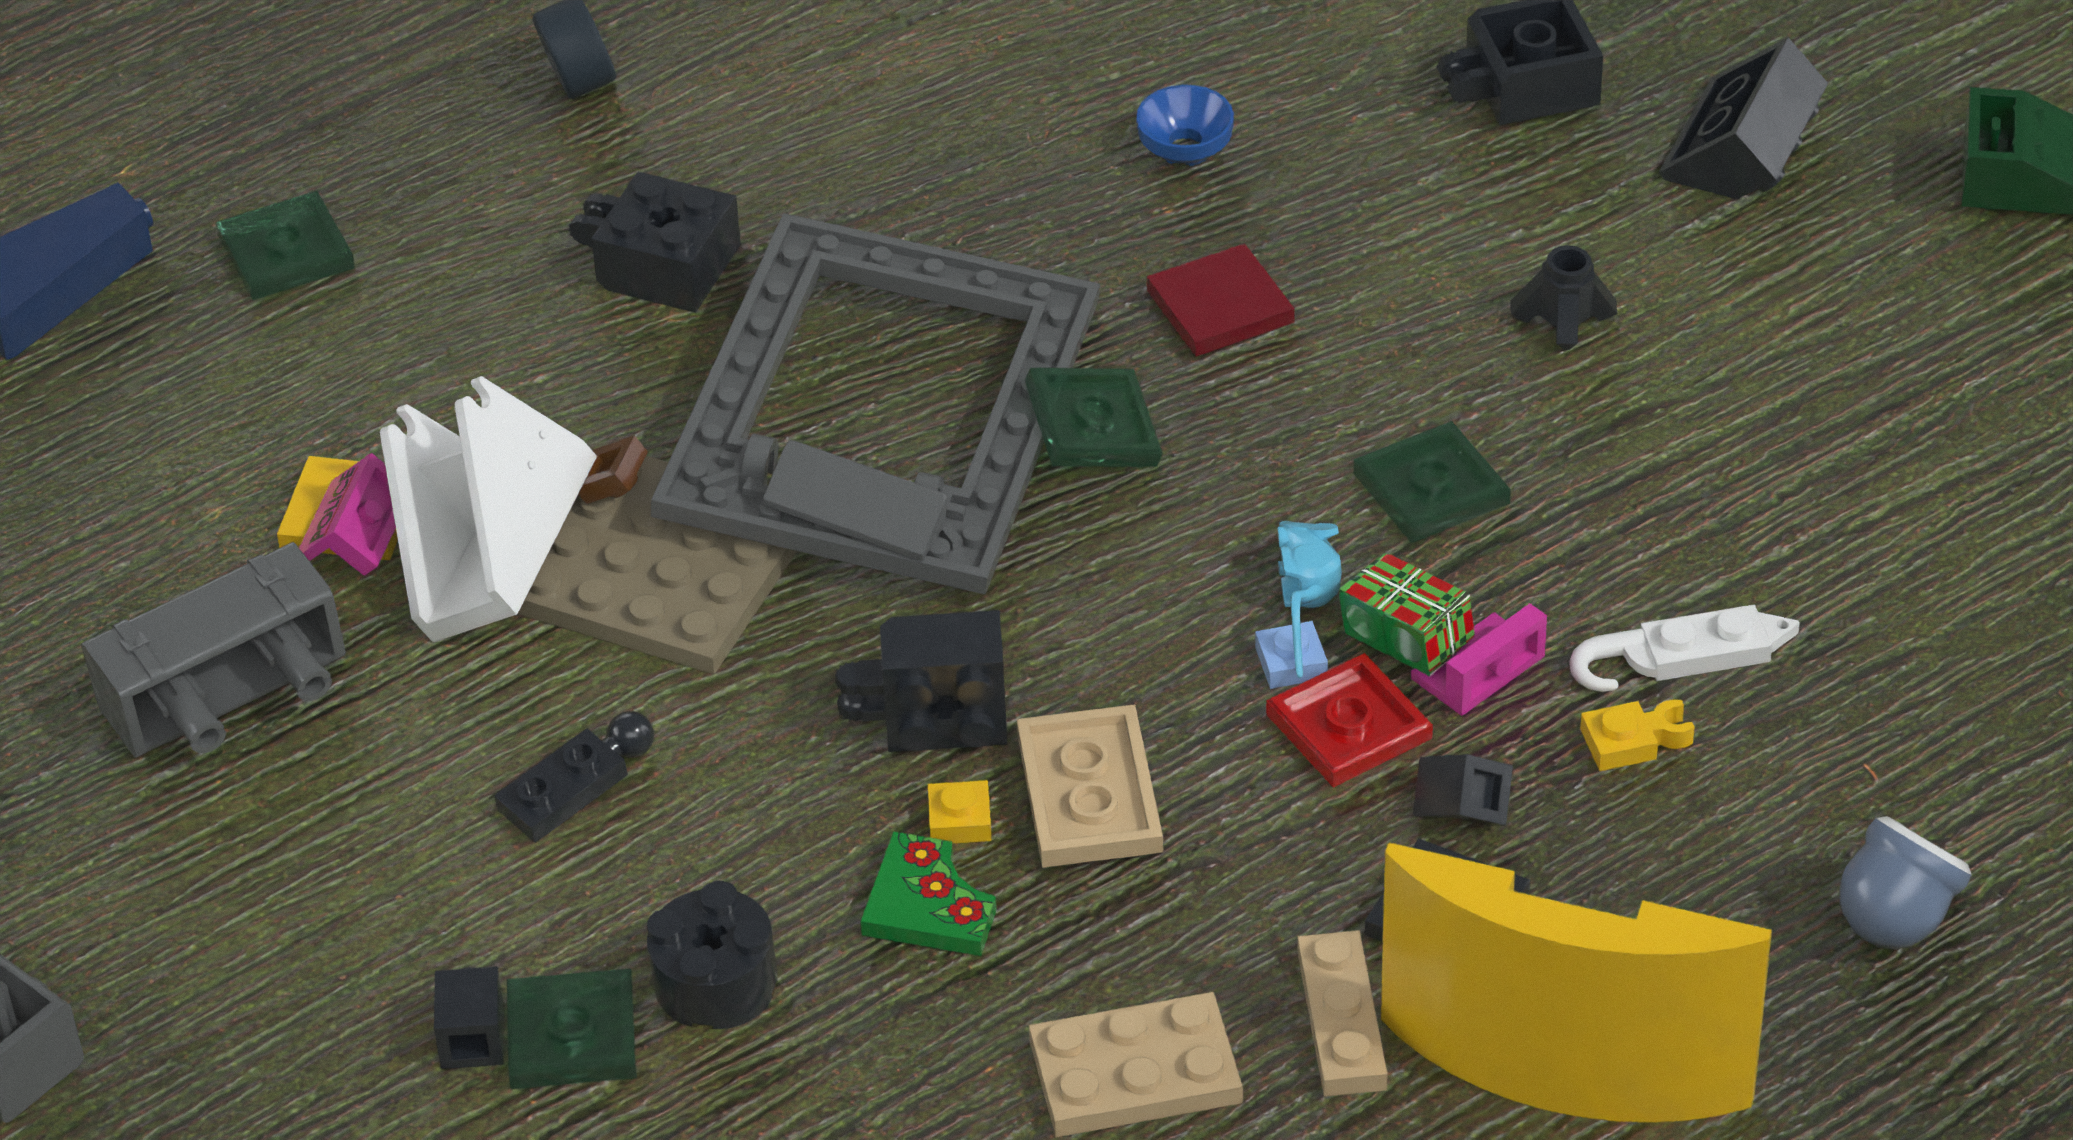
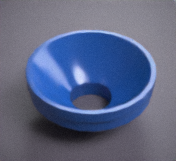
[1136,85,1234,166]

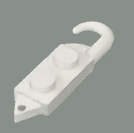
[1569,604,1799,692]

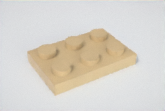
[1017,704,1163,868]
[1029,992,1243,1137]

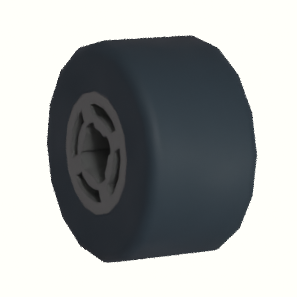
[533,0,616,99]

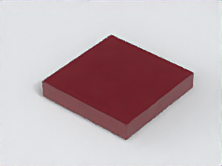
[1147,243,1295,357]

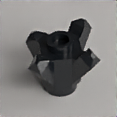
[1510,245,1617,350]

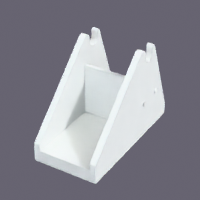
[380,376,597,642]

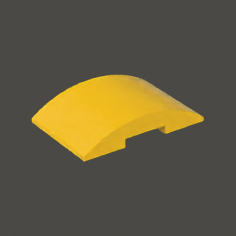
[1381,843,1772,1123]

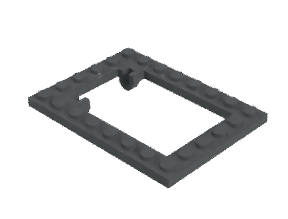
[651,213,1100,595]

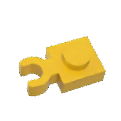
[1580,699,1695,771]

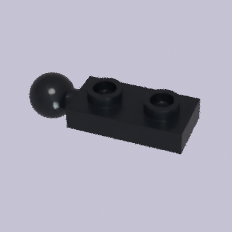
[494,711,654,843]

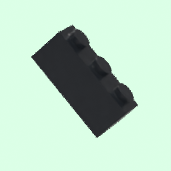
[1658,37,1828,199]

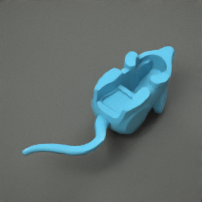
[1278,521,1342,678]

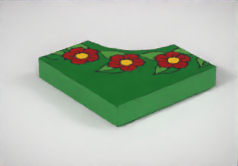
[861,831,997,956]

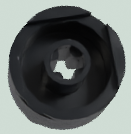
[647,881,778,1029]

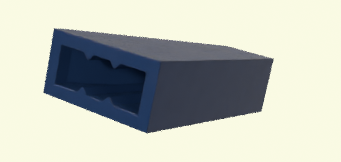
[0,182,153,360]

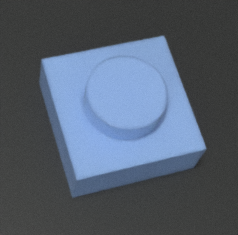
[1255,621,1328,689]

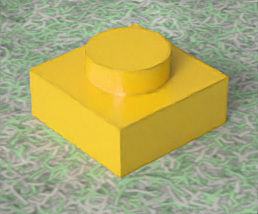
[928,780,992,844]

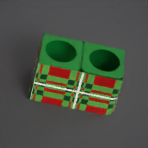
[1339,553,1475,676]

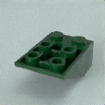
[1961,87,2073,215]

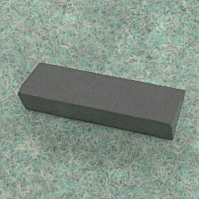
[762,440,948,561]

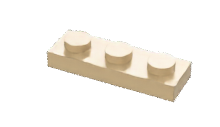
[1297,930,1387,1097]

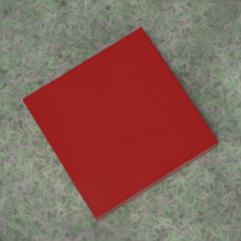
[1266,653,1433,788]

